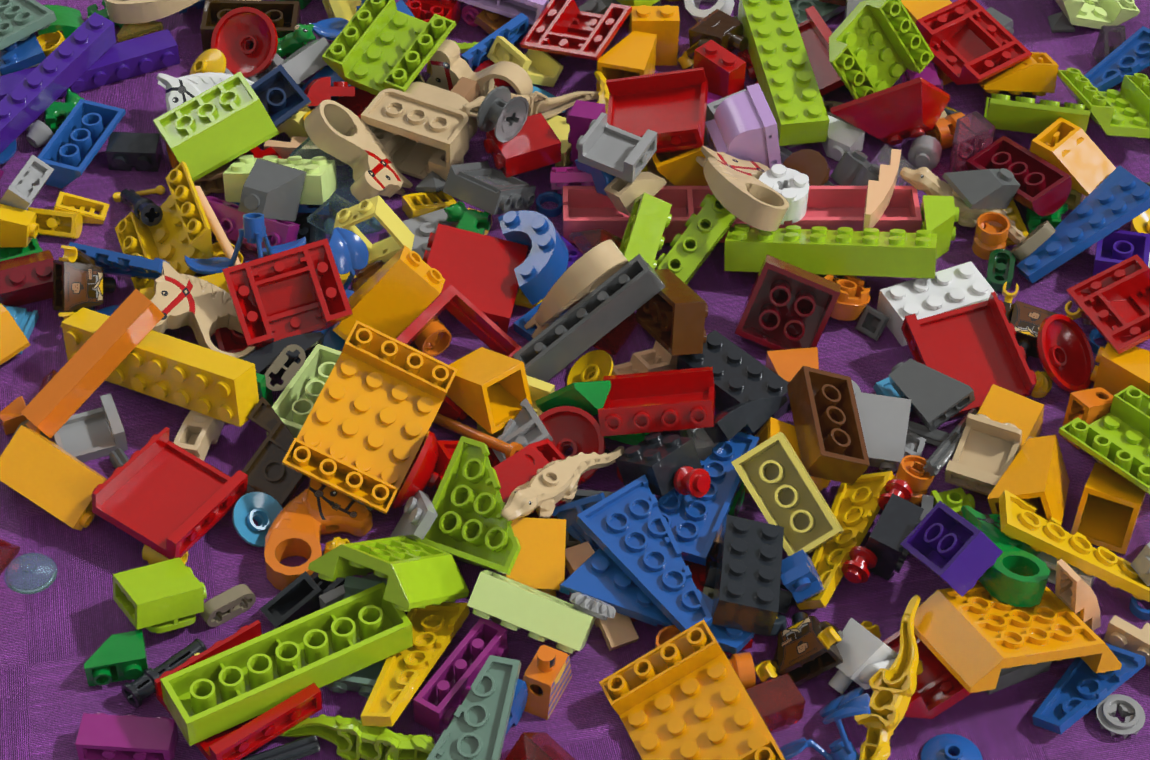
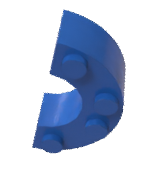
[498,210,569,305]

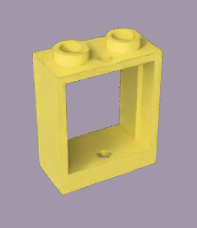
[333,195,415,266]

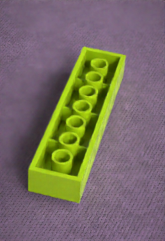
[738,0,829,146]
[724,223,937,279]
[160,582,413,746]

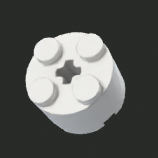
[758,164,809,225]

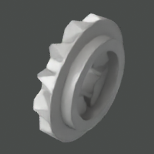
[569,592,616,620]
[1095,694,1145,739]

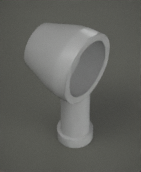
[25,120,54,148]

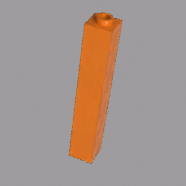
[20,289,165,439]

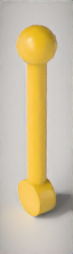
[113,185,165,202]

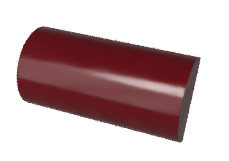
[966,136,1072,216]

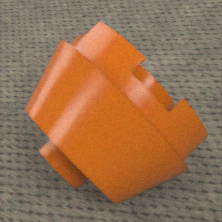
[824,275,870,321]

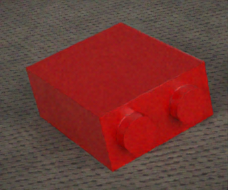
[693,40,746,98]
[484,113,561,178]

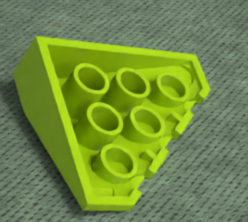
[415,436,521,575]

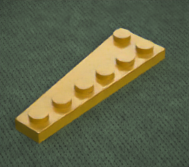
[795,471,896,610]
[999,490,1150,602]
[360,602,470,727]

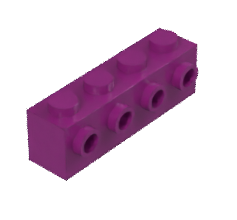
[206,196,300,256]
[413,617,509,735]

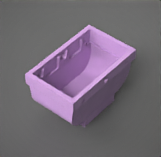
[705,83,781,169]

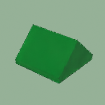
[535,380,612,416]

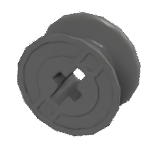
[477,86,529,142]

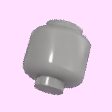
[908,135,942,170]

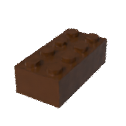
[636,269,708,356]
[787,366,870,485]

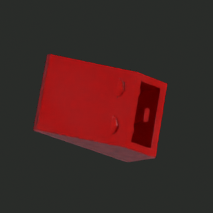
[406,0,461,33]
[493,438,583,515]

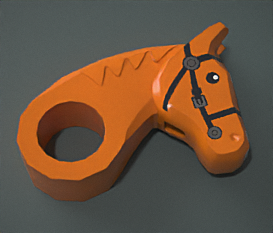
[264,478,373,591]

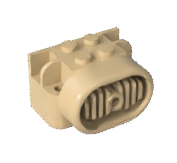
[361,82,478,181]

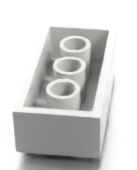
[877,261,998,346]

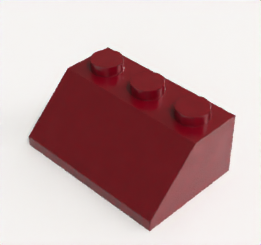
[0,250,54,307]

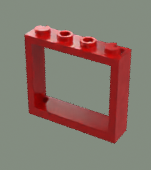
[396,285,522,422]

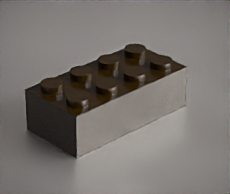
[200,0,301,52]

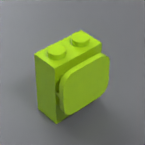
[113,557,207,633]

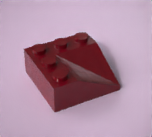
[734,255,841,350]

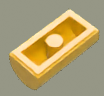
[28,207,83,239]

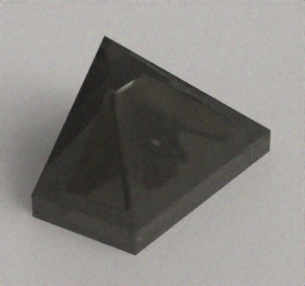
[1092,25,1126,63]

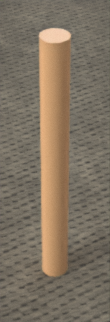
[195,186,241,266]

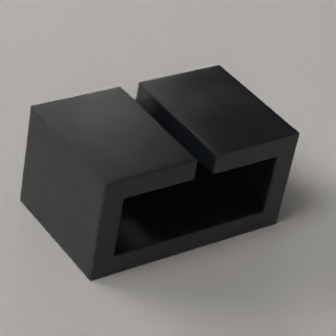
[106,132,163,172]

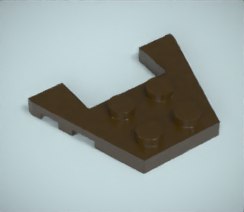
[212,397,307,508]

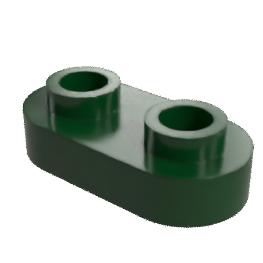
[986,249,1015,292]

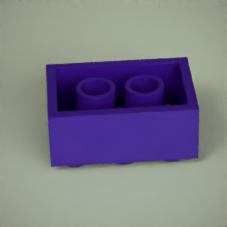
[900,501,1003,597]

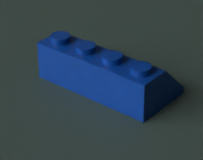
[37,99,126,188]

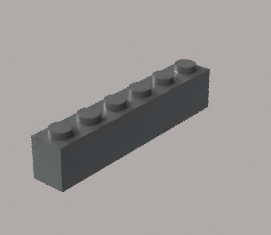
[513,254,666,382]

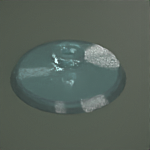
[4,553,58,594]

